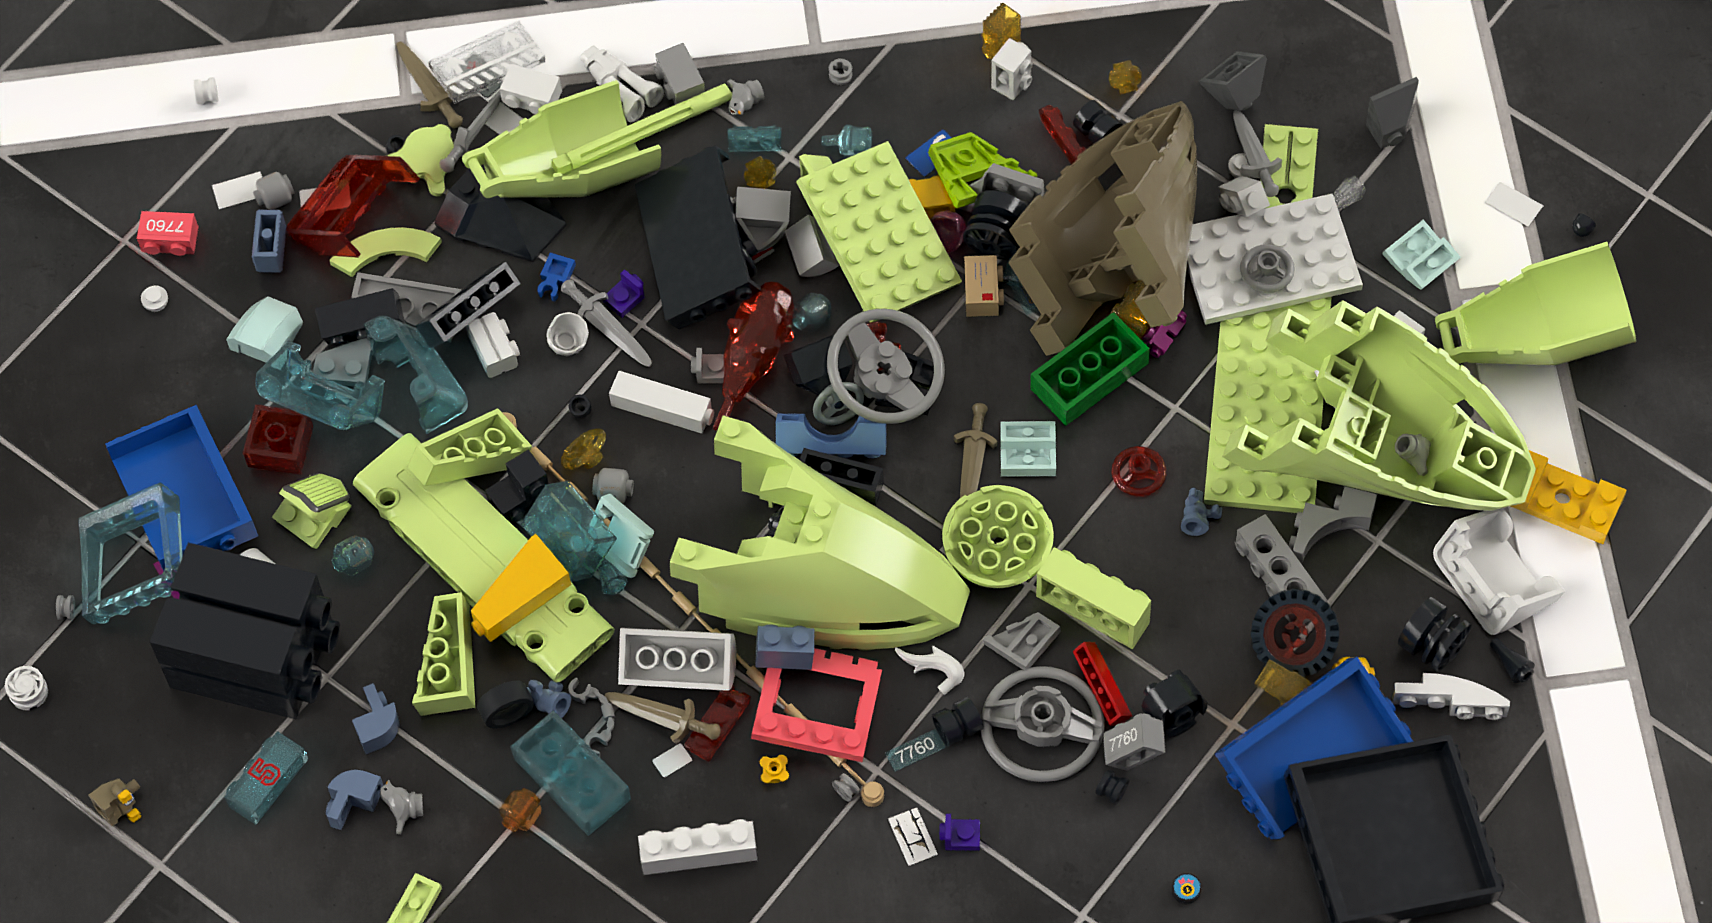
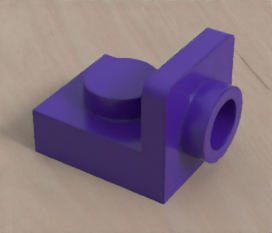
[603,270,645,318]
[940,814,980,851]

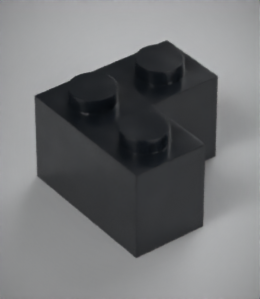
[485,449,552,523]

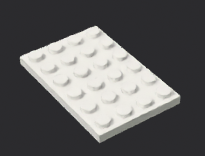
[1187,194,1363,325]

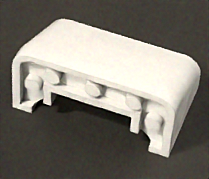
[1433,508,1566,635]

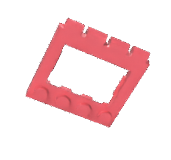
[751,648,882,762]

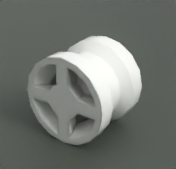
[193,77,219,105]

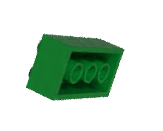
[1031,312,1150,426]

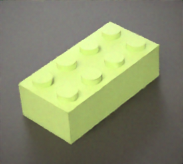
[1036,547,1151,649]

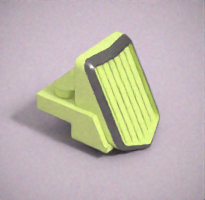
[272,473,352,549]

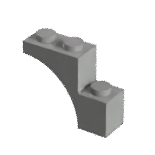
[1289,487,1377,564]

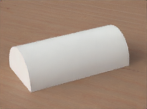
[618,628,736,690]

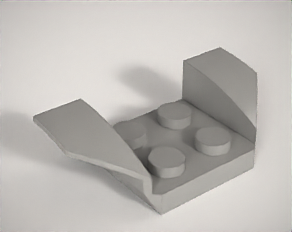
[959,163,1045,212]

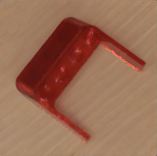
[286,155,420,258]

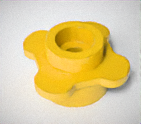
[760,755,789,783]

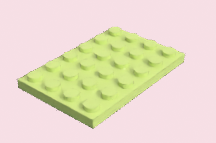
[796,141,962,324]

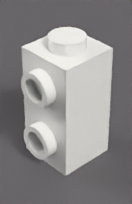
[1218,176,1270,217]

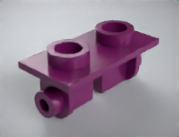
[1142,311,1187,358]

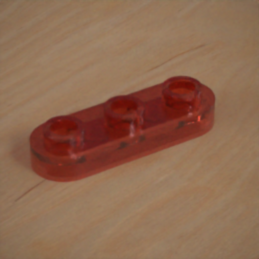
[1039,104,1086,165]

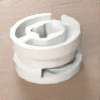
[5,666,48,710]

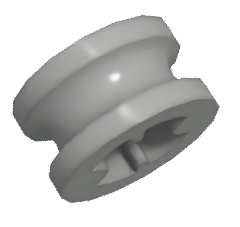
[829,59,852,85]
[56,595,75,620]
[832,773,860,802]

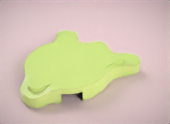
[385,124,454,196]

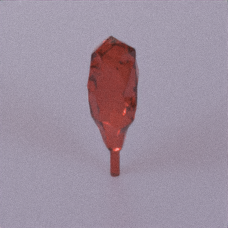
[713,282,794,431]

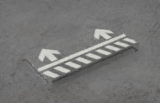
[429,20,545,104]

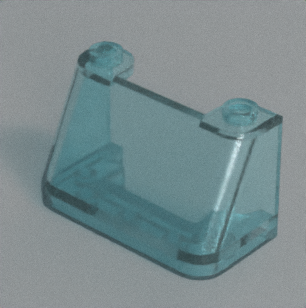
[364,316,468,434]
[255,341,385,430]

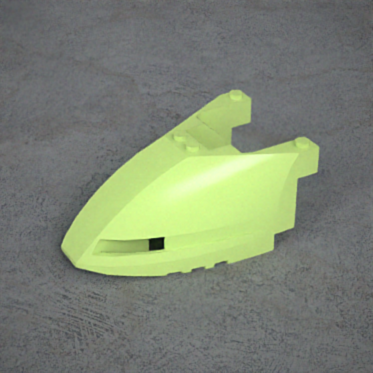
[1222,301,1536,510]
[670,416,970,650]

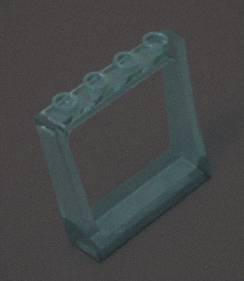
[78,482,182,625]

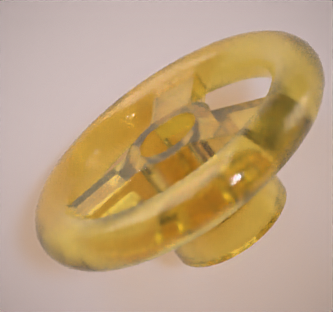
[561,428,606,469]

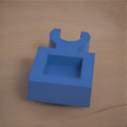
[538,253,576,302]

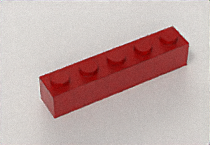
[1073,642,1132,725]

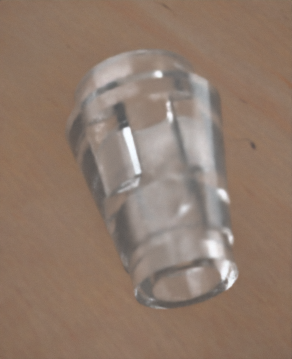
[1332,175,1366,211]

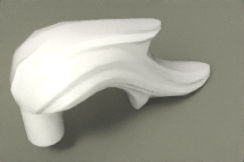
[895,646,965,695]

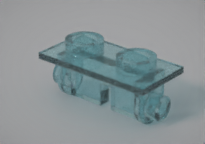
[727,125,781,152]

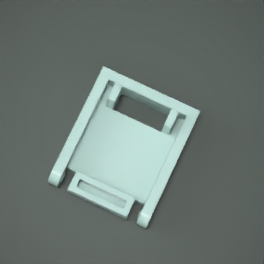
[583,494,654,578]

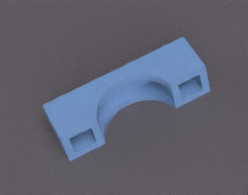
[776,413,887,458]

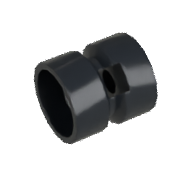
[1073,100,1123,144]
[932,697,984,747]

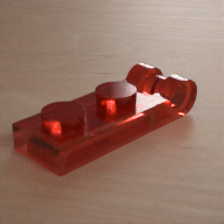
[684,685,751,762]

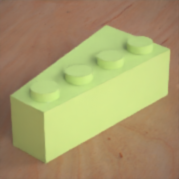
[408,408,532,486]
[412,592,475,716]

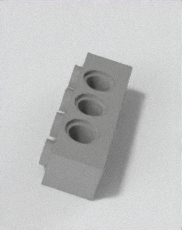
[1235,514,1327,628]

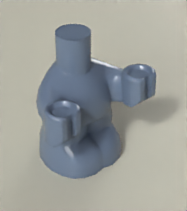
[1181,488,1222,536]
[527,680,571,719]

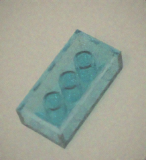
[511,710,631,836]

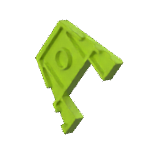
[928,132,1038,209]

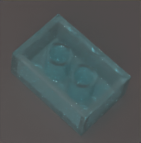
[521,481,617,582]

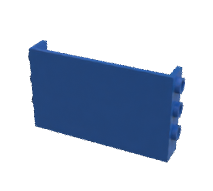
[105,405,258,576]
[1214,657,1413,839]

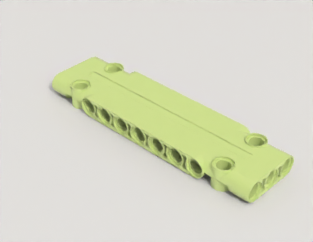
[353,433,615,682]

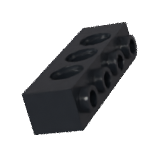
[415,262,520,348]

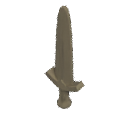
[396,41,463,128]
[953,403,998,498]
[605,692,721,744]

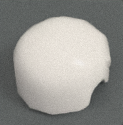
[546,312,589,356]

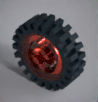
[1251,589,1340,678]

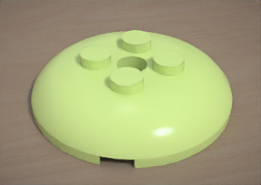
[942,485,1053,588]

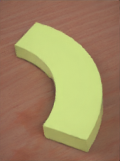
[329,228,442,277]

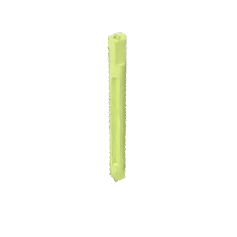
[552,83,732,174]

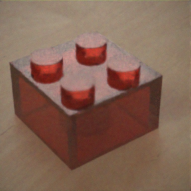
[243,404,313,475]

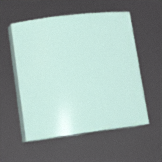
[1382,220,1461,290]
[1001,421,1056,476]

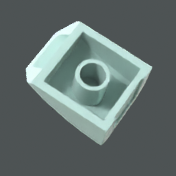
[226,297,303,368]

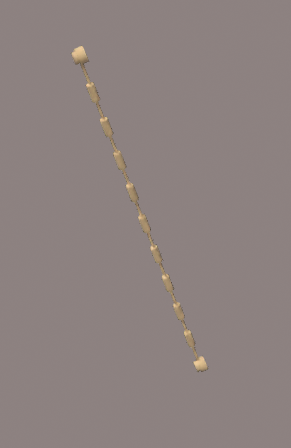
[503,412,884,807]

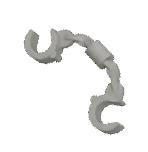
[568,678,615,758]

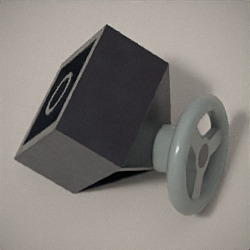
[783,334,864,425]

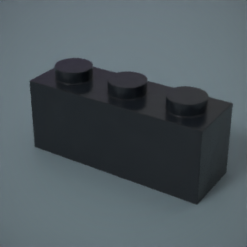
[315,288,405,346]
[800,448,884,507]

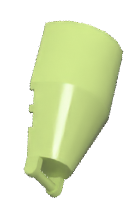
[462,80,661,198]
[1435,242,1637,365]

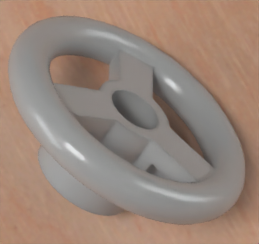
[1240,244,1295,293]

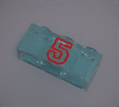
[225,731,308,825]

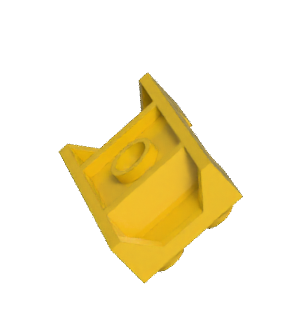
[1510,450,1627,545]

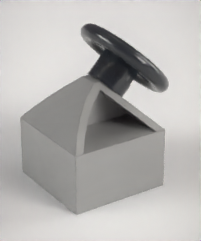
[732,187,791,277]

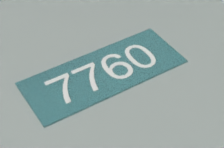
[885,729,945,771]

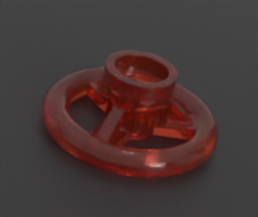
[1111,446,1166,496]

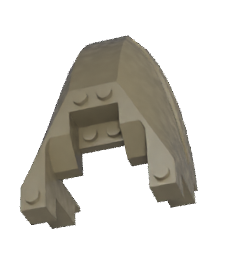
[1008,101,1197,356]

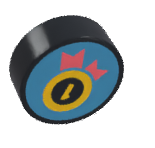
[1172,873,1201,904]

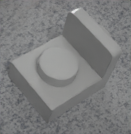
[691,348,731,383]

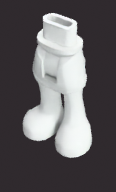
[580,45,664,123]

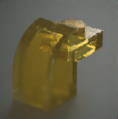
[1255,659,1312,705]

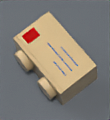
[964,255,1004,317]

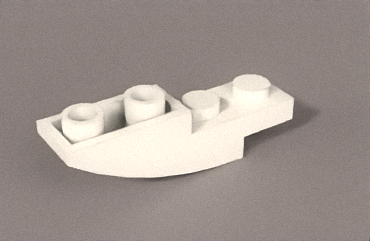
[1392,673,1510,720]

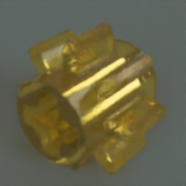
[1109,60,1142,94]
[744,156,776,189]

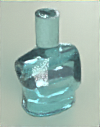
[821,125,872,156]

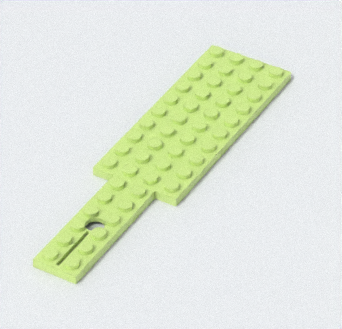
[1204,124,1332,513]

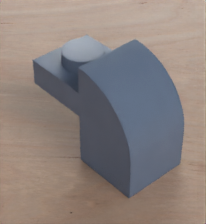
[352,684,399,754]
[326,770,384,830]

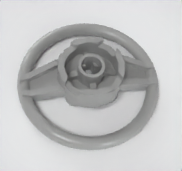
[827,309,945,424]
[981,666,1105,782]

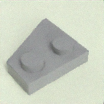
[312,337,374,387]
[983,612,1061,670]

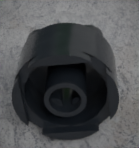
[1141,670,1208,737]

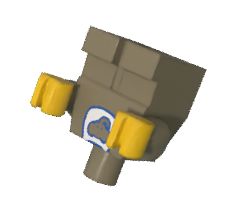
[89,778,141,827]

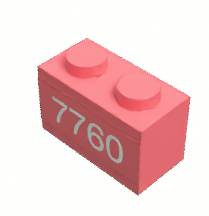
[137,211,198,256]

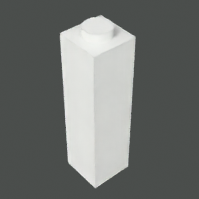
[609,371,714,434]

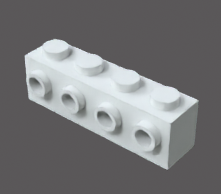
[638,820,757,875]

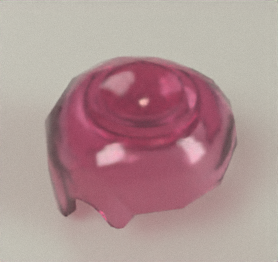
[930,210,966,253]

